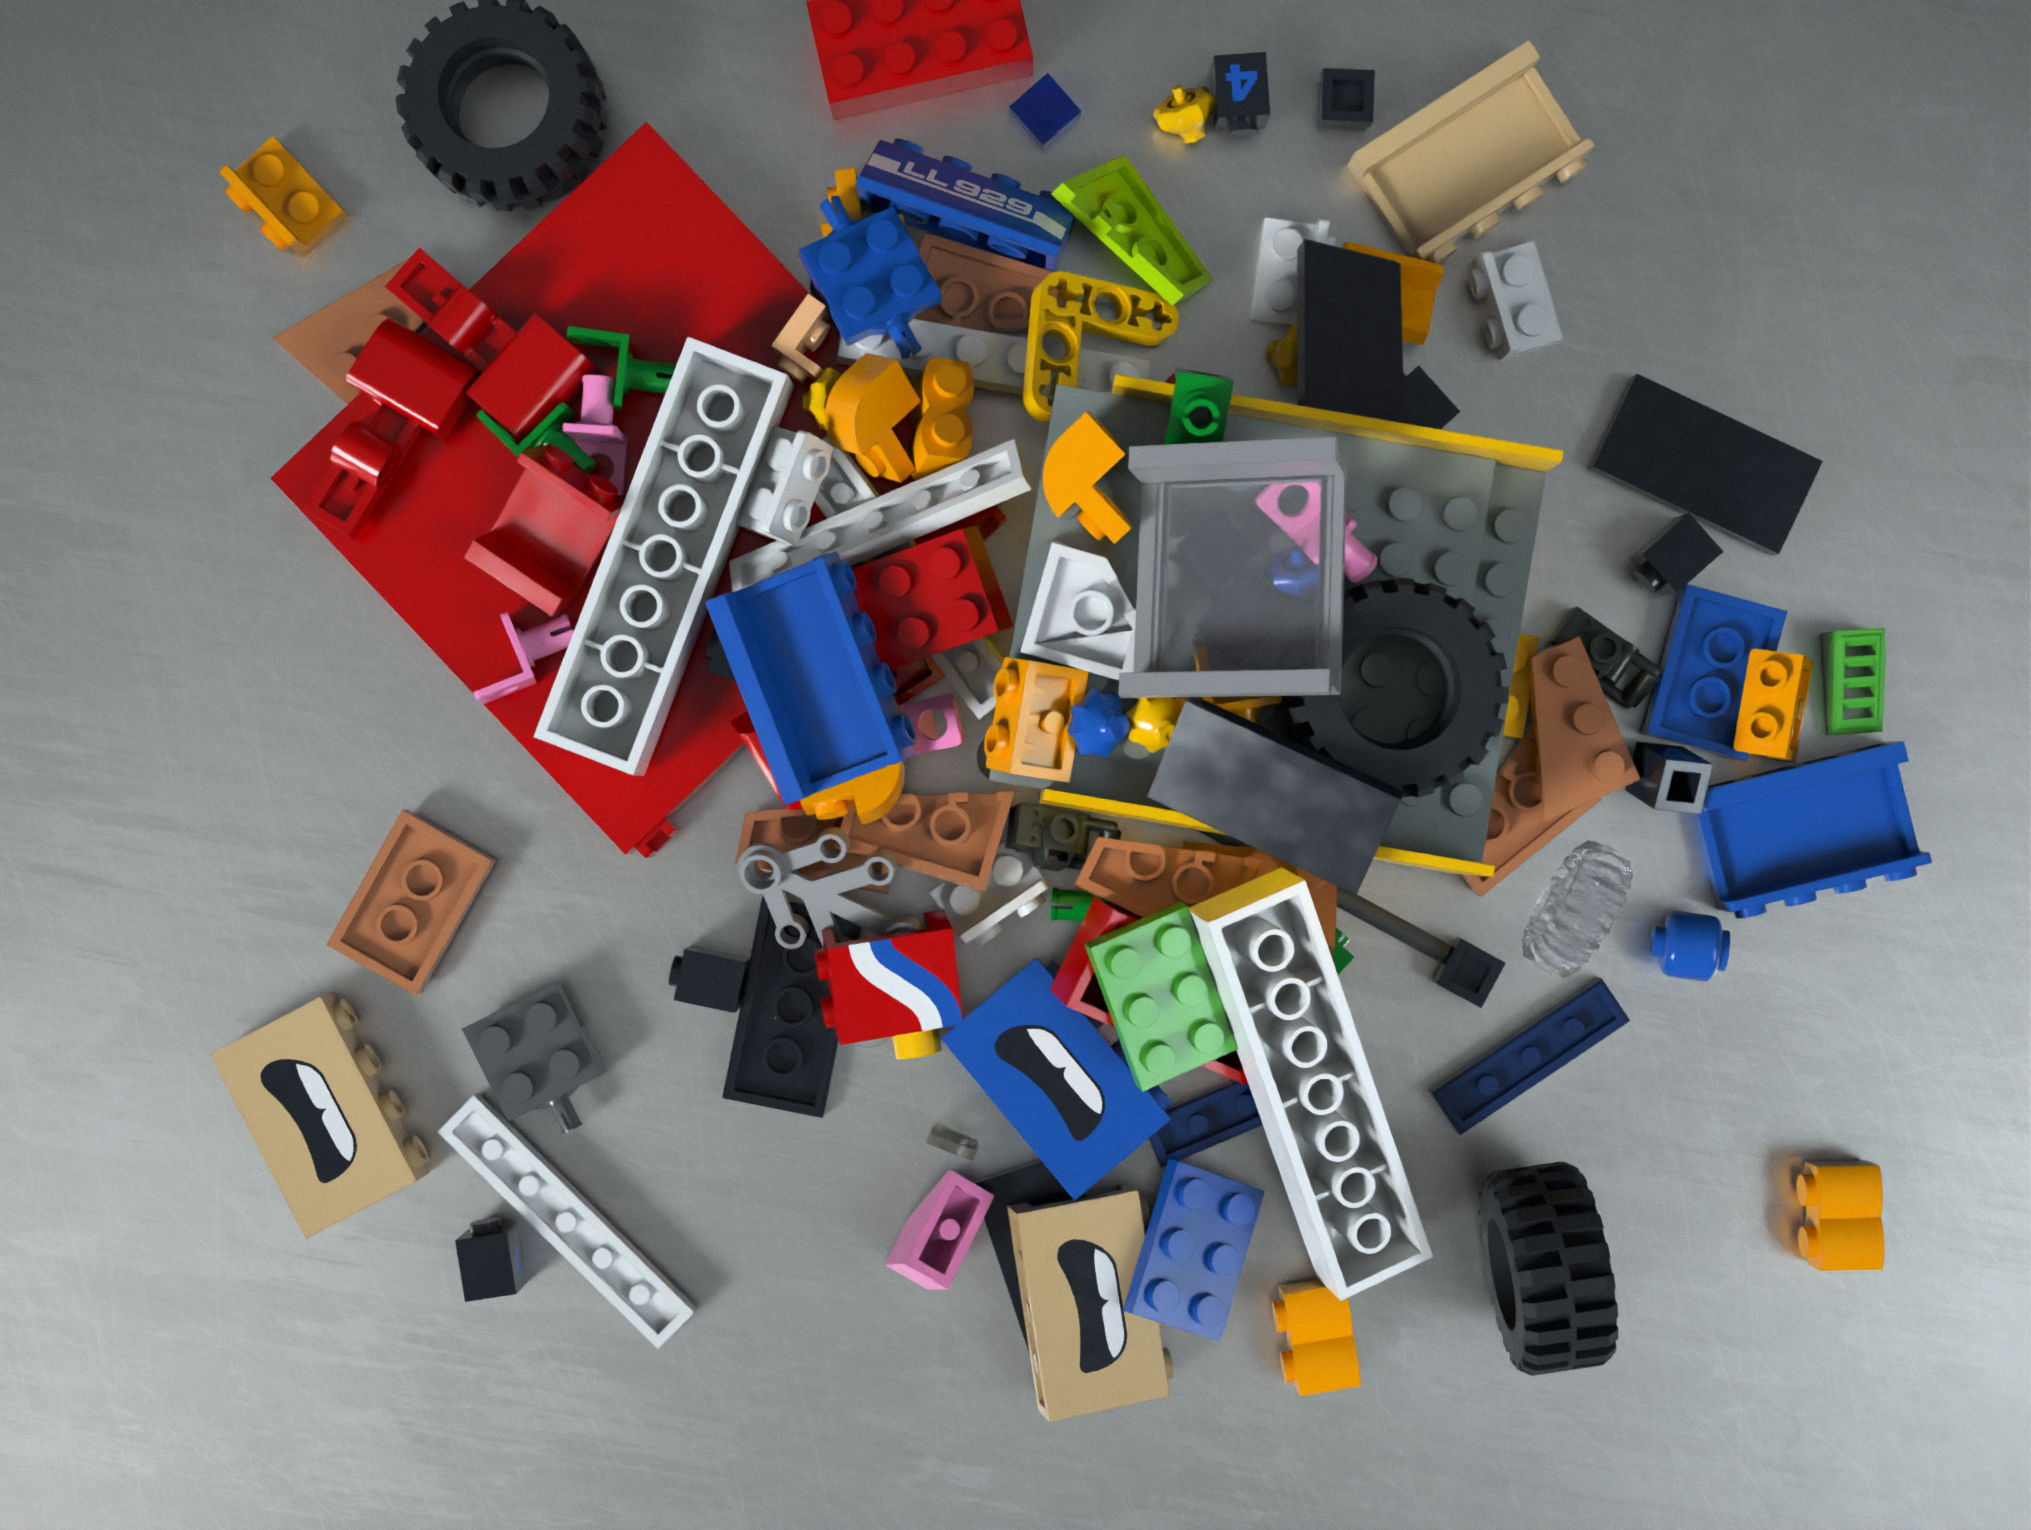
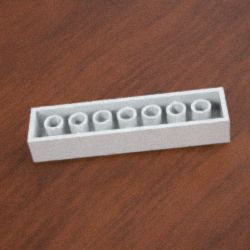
[533,337,794,776]
[1188,867,1433,1301]

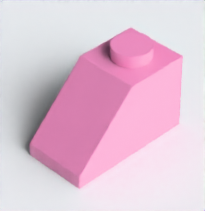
[885,1170,994,1290]

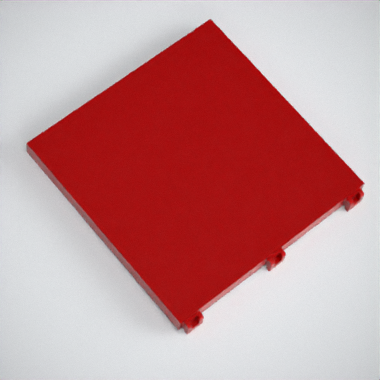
[270,122,1007,858]

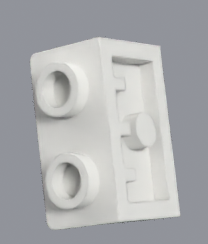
[1248,217,1336,328]
[1468,241,1563,360]
[736,426,834,547]
[929,840,1049,947]

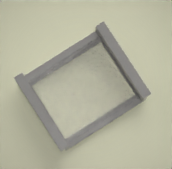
[1118,436,1347,699]

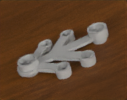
[737,827,925,949]

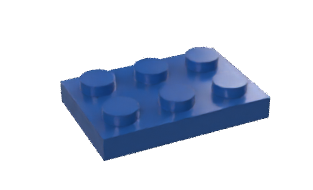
[1642,584,1787,761]
[1123,1159,1265,1342]

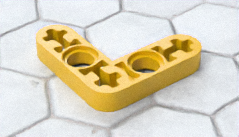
[1022,271,1179,423]

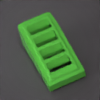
[1822,628,1886,735]

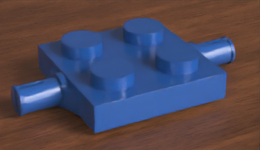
[799,196,942,359]

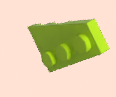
[1051,154,1213,306]

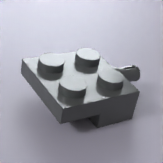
[462,981,608,1134]

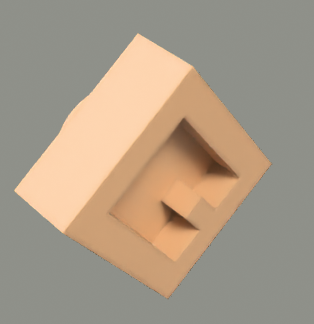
[771,294,831,384]

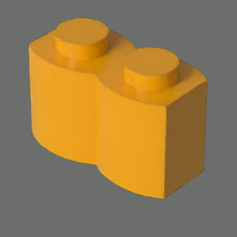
[907,357,974,480]
[1796,1160,1885,1271]
[1272,1279,1361,1396]

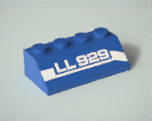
[856,138,1075,272]

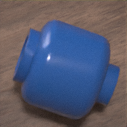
[1650,911,1730,981]

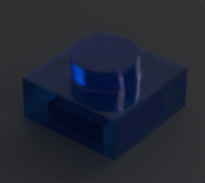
[1009,73,1082,150]

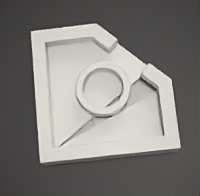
[1020,542,1136,681]

